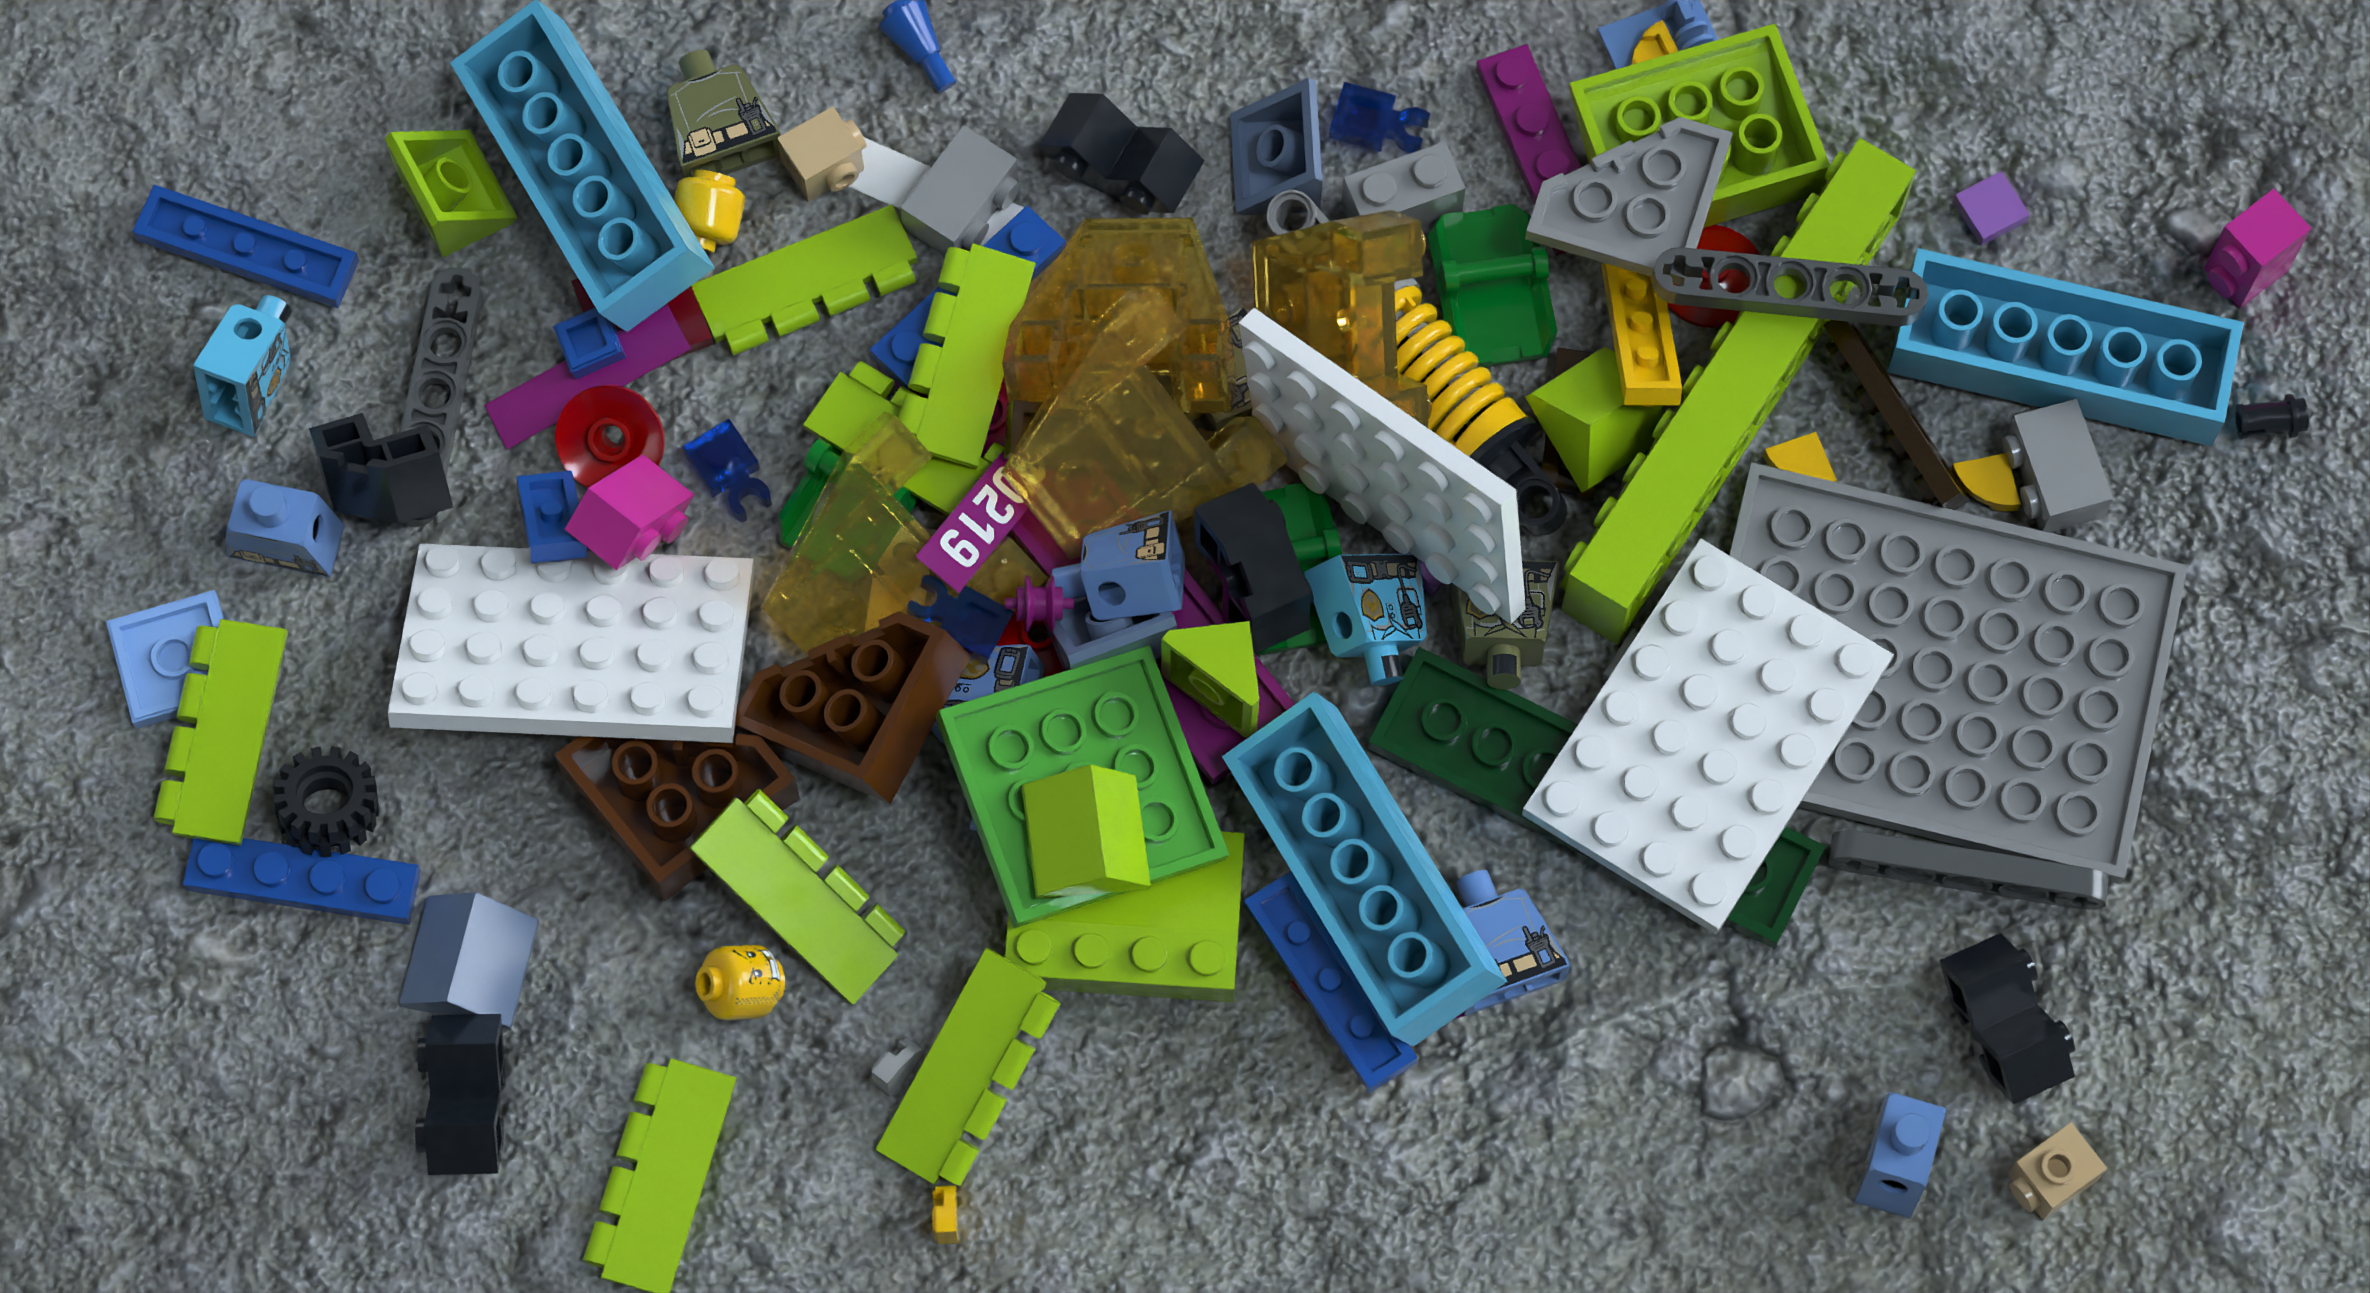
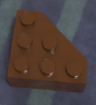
[735,611,971,804]
[555,734,800,901]

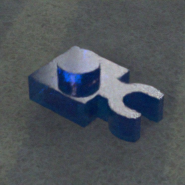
[1329,82,1430,153]
[682,418,772,523]
[906,575,1014,665]

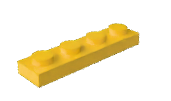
[1601,262,1682,407]

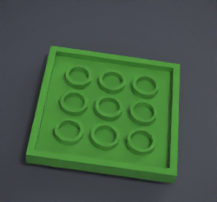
[935,645,1230,929]

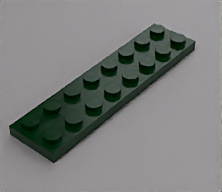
[1367,647,1826,949]

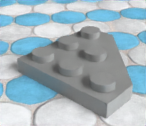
[1525,117,1733,286]

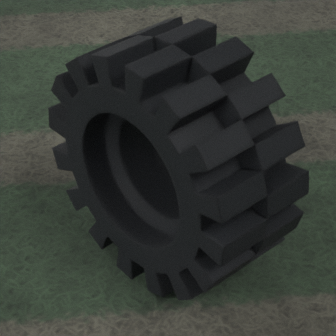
[273,746,379,857]

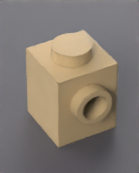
[777,106,867,202]
[2007,1122,2108,1220]

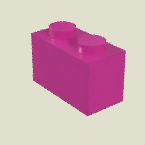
[2204,188,2311,308]
[564,455,695,570]

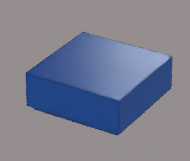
[553,307,627,380]

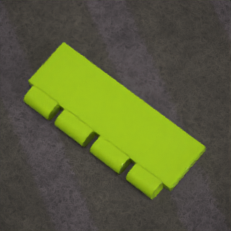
[691,204,918,356]
[895,243,1036,469]
[803,361,1004,516]
[153,619,288,846]
[688,789,905,1005]
[875,948,1061,1186]
[582,1058,737,1293]

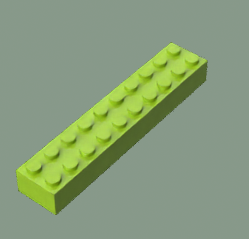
[1559,138,1917,645]

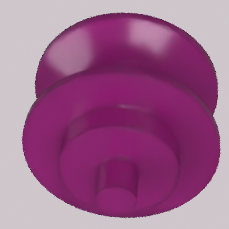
[1005,575,1074,632]

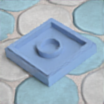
[106,590,224,729]

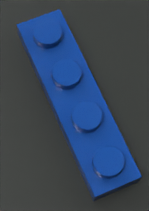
[132,185,359,308]
[869,205,1066,391]
[183,838,421,925]
[1244,871,1418,1093]

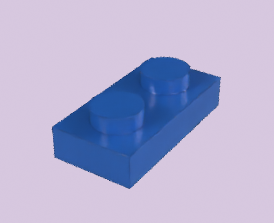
[517,470,588,563]

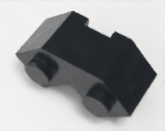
[1039,93,1205,215]
[309,413,454,524]
[1195,482,1314,654]
[1939,933,2075,1105]
[415,1014,505,1175]

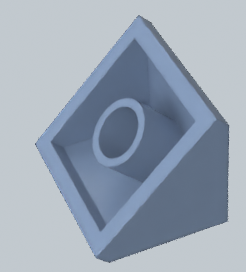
[1230,78,1322,216]
[1043,596,1177,671]
[399,892,539,1030]

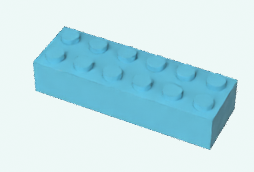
[450,0,715,332]
[1887,248,2244,446]
[1222,691,1508,1047]

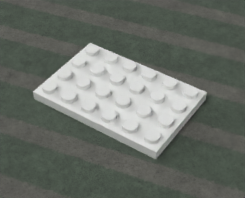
[1239,308,1526,624]
[1522,538,1894,935]
[388,544,754,743]

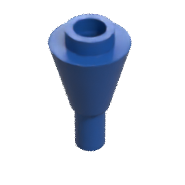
[879,0,956,93]

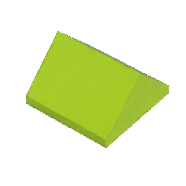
[384,130,518,258]
[1525,347,1663,492]
[1161,621,1259,739]
[1021,764,1151,899]

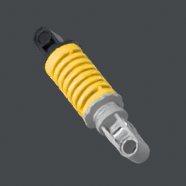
[1267,190,1567,535]

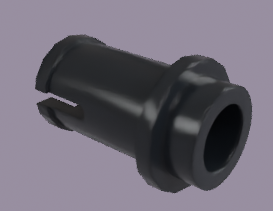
[2235,394,2309,440]

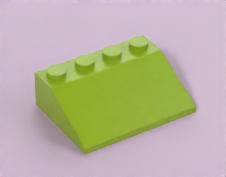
[1569,23,1830,228]
[1005,831,1245,1002]

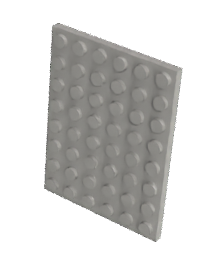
[1729,462,2188,884]

